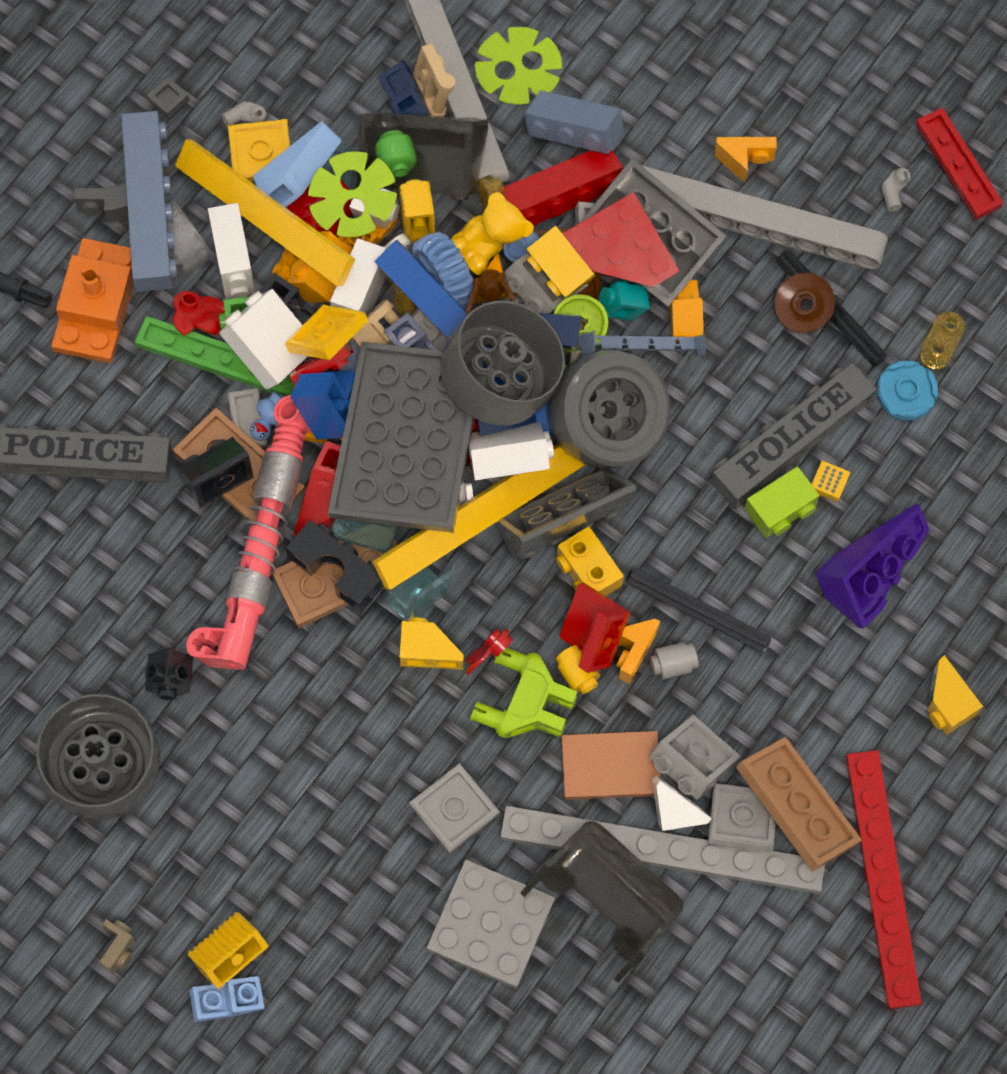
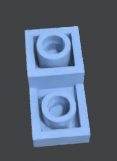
[189,976,264,1022]

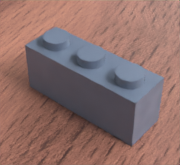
[525,90,624,154]

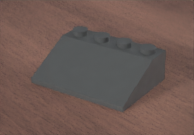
[579,158,727,307]
[496,468,637,559]

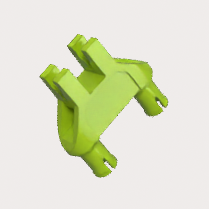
[470,647,577,738]

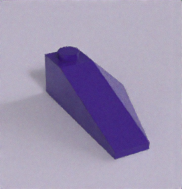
[815,504,929,628]

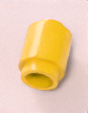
[556,645,600,694]

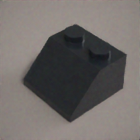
[178,437,254,508]

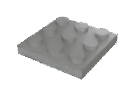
[427,859,555,989]

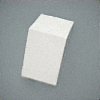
[652,775,712,831]

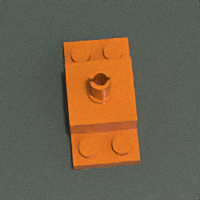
[51,238,134,364]

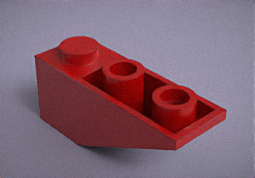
[294,441,341,536]

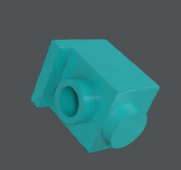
[599,281,650,321]

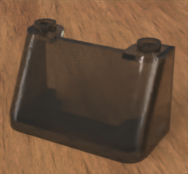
[357,113,489,200]

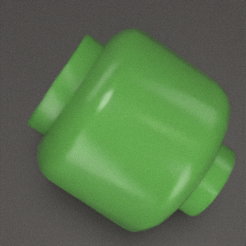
[375,130,417,178]

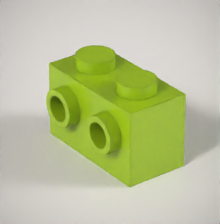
[744,466,820,538]

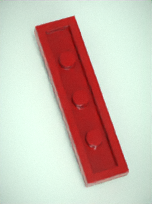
[915,108,1003,220]

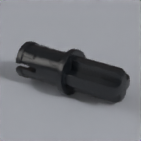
[0,272,52,308]

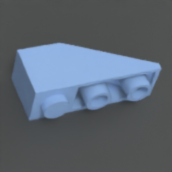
[253,121,341,208]

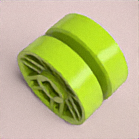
[554,295,608,355]

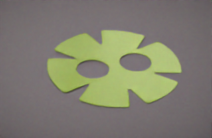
[475,27,562,104]
[308,152,397,237]

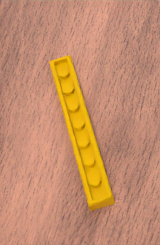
[175,139,355,286]
[372,444,586,590]

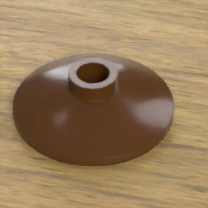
[775,273,835,333]

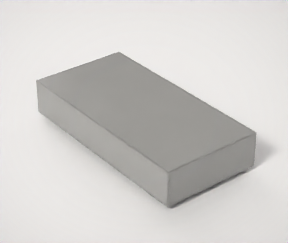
[228,388,268,448]

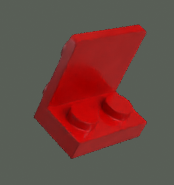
[560,583,630,673]

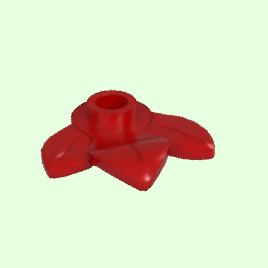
[173,291,225,336]
[466,628,513,676]

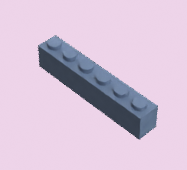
[121,111,178,292]

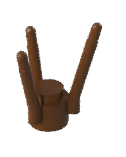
[465,269,515,314]

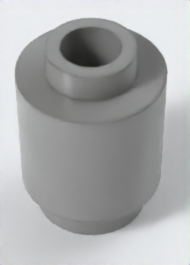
[650,642,699,680]

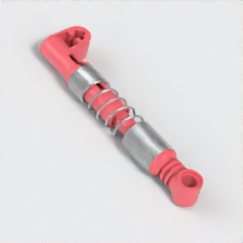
[186,395,311,670]

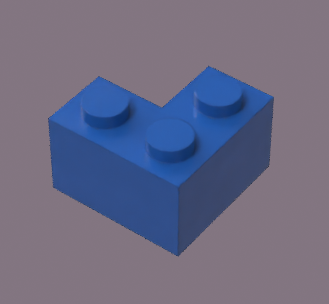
[291,370,356,439]

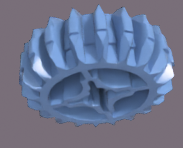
[412,232,473,308]

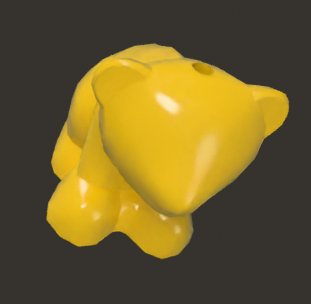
[451,192,534,276]

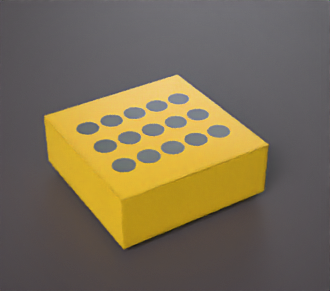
[812,461,850,502]

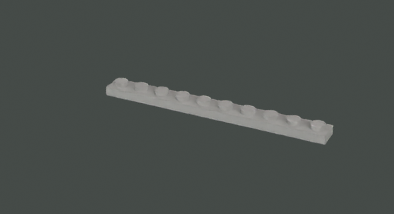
[501,806,825,894]

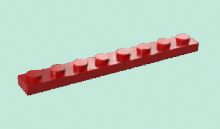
[846,750,922,1010]

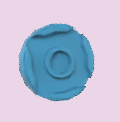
[877,361,938,420]

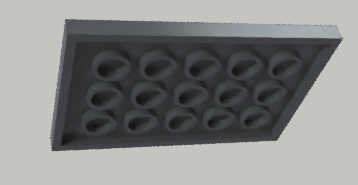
[328,342,485,533]

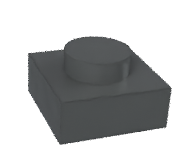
[147,76,189,119]

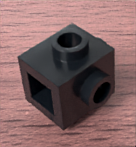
[145,649,193,700]

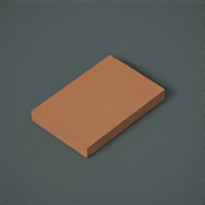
[561,731,660,800]

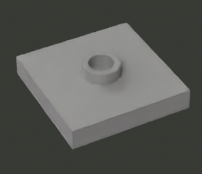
[409,763,500,854]
[708,783,776,852]

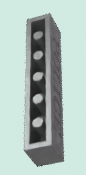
[711,363,877,510]
[0,424,172,483]

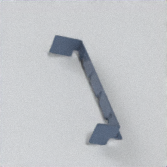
[577,332,706,356]

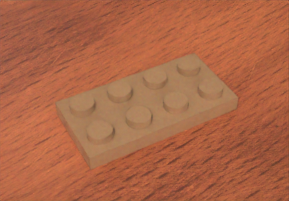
[173,408,305,525]
[271,524,412,629]
[736,737,862,872]

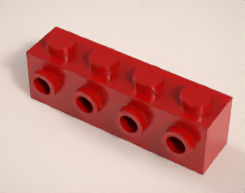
[500,150,624,226]

